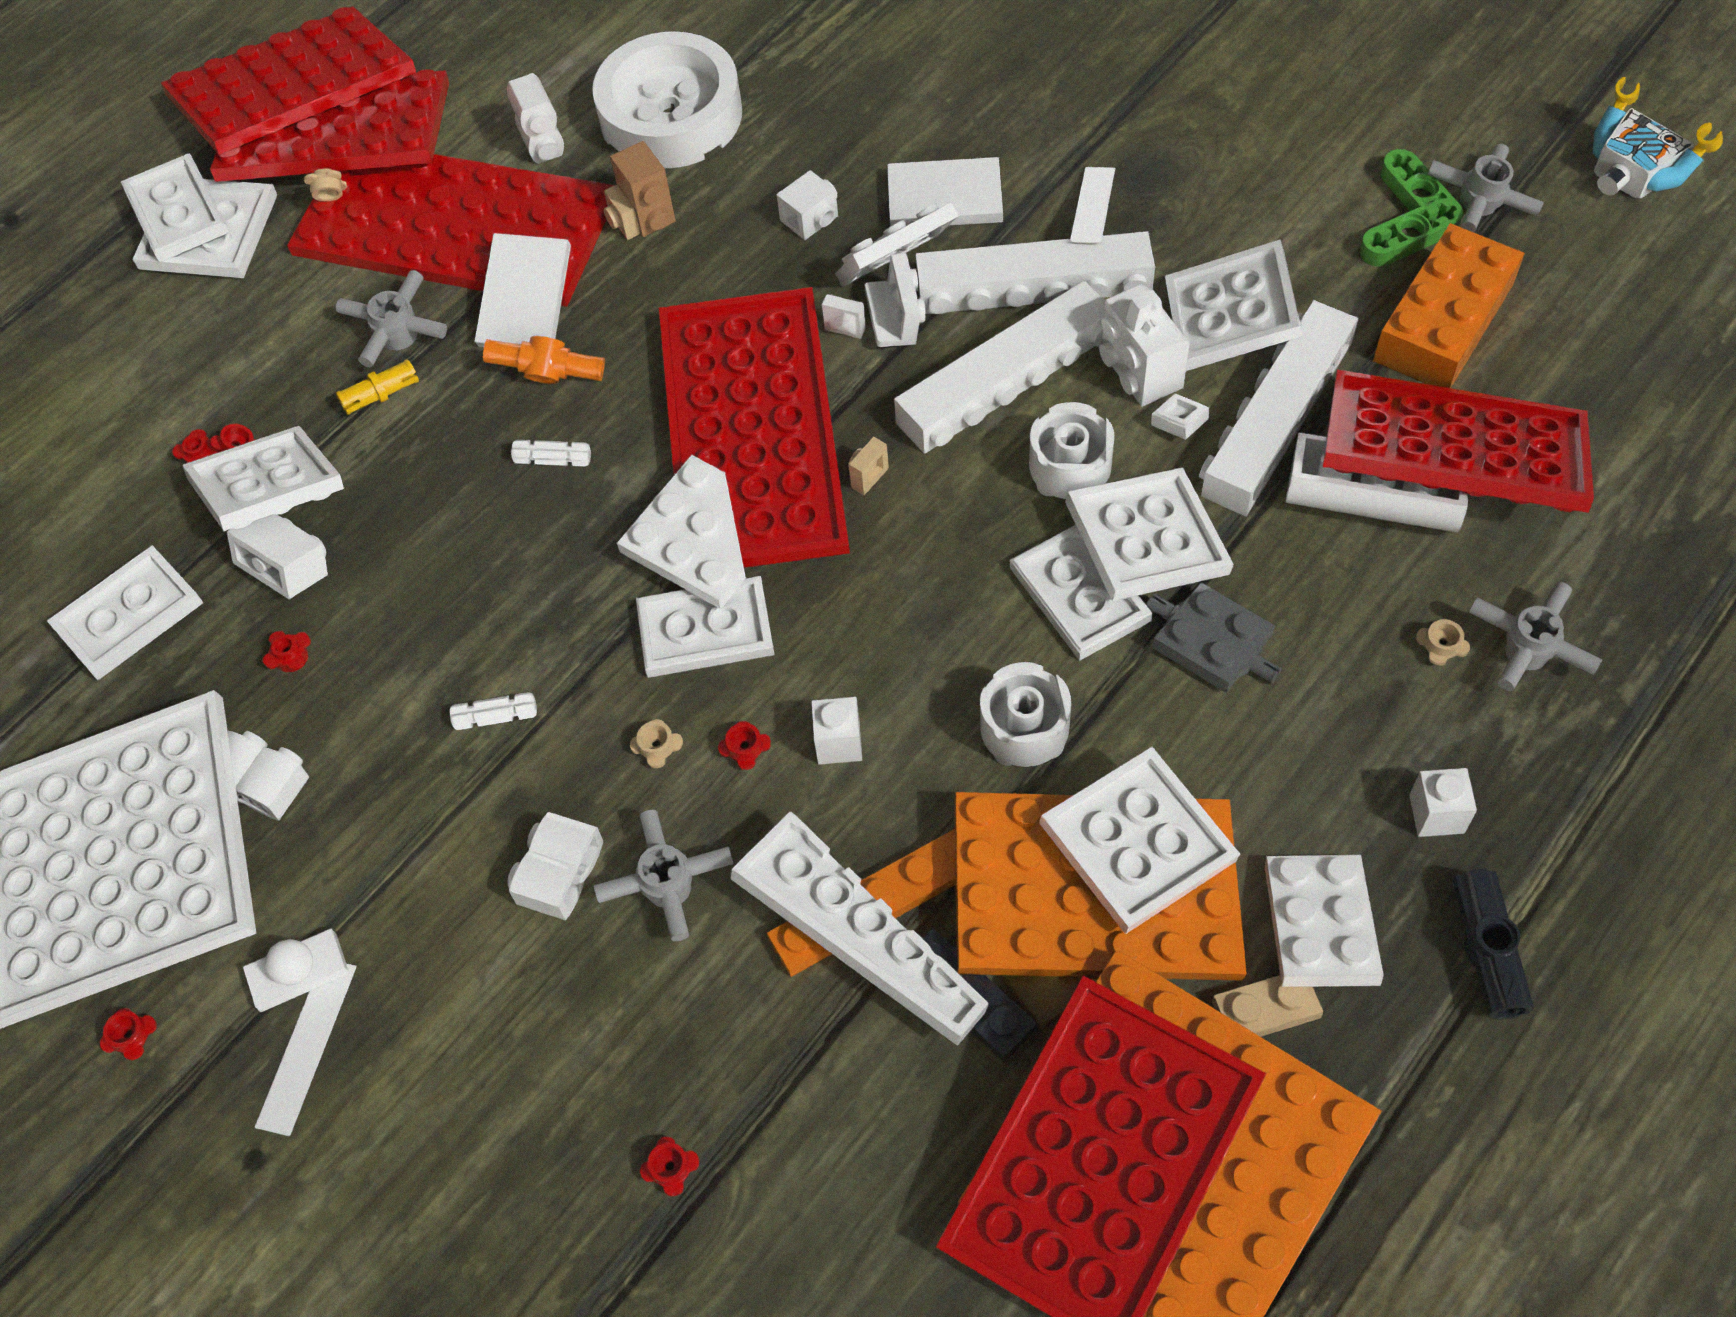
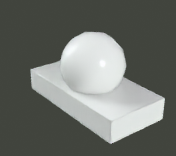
[243,928,349,1012]

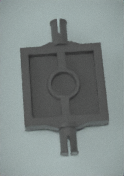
[1146,582,1282,692]

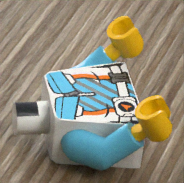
[1593,77,1723,198]

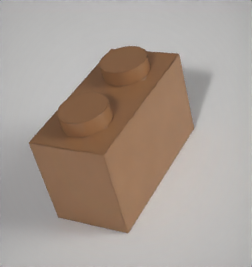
[610,140,676,237]

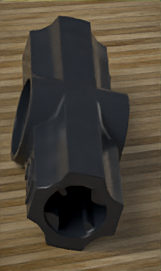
[1452,868,1534,1020]

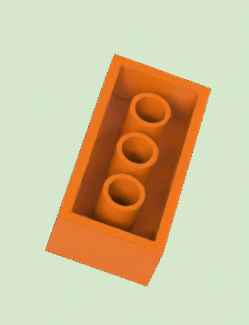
[1373,223,1525,388]

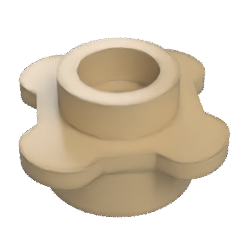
[304,169,347,201]
[1416,619,1470,666]
[630,719,683,768]

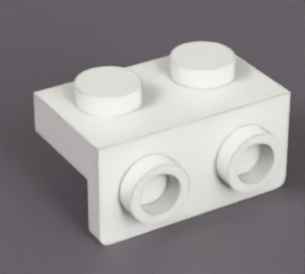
[865,253,925,347]

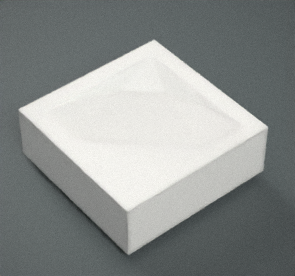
[822,294,866,339]
[1151,394,1209,440]

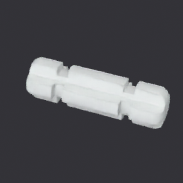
[511,440,591,466]
[450,692,537,730]

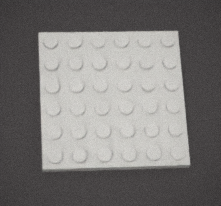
[0,690,256,1029]

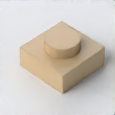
[604,185,640,240]
[848,437,889,495]

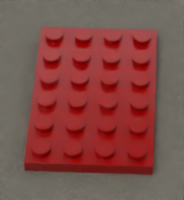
[161,6,416,154]
[210,69,449,182]
[1322,369,1594,513]
[936,975,1267,1317]

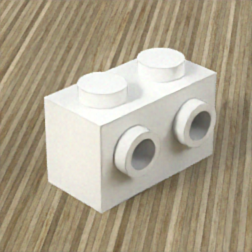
[227,514,328,599]

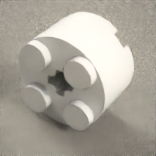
[1029,402,1114,499]
[980,662,1071,767]

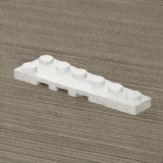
[731,812,988,1046]

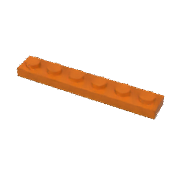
[767,829,956,977]

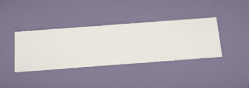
[1070,167,1115,243]
[255,964,357,1136]

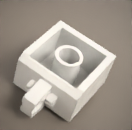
[1099,284,1190,407]

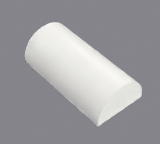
[1285,433,1468,533]

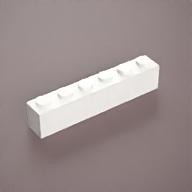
[916,231,1155,314]
[894,280,1105,454]
[1199,300,1358,516]

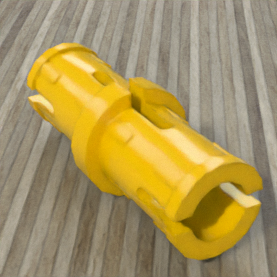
[336,359,419,415]

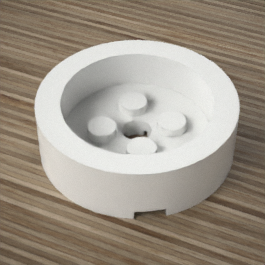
[593,32,742,168]

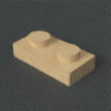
[1212,975,1323,1037]

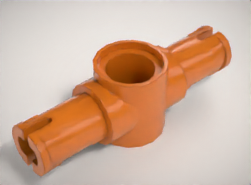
[483,336,605,384]

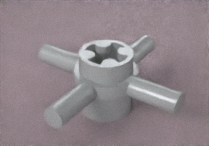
[1427,144,1544,232]
[336,270,447,367]
[1469,582,1602,691]
[594,810,733,941]

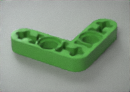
[1360,149,1463,267]

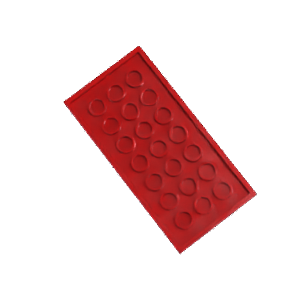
[287,154,615,307]
[659,287,850,568]

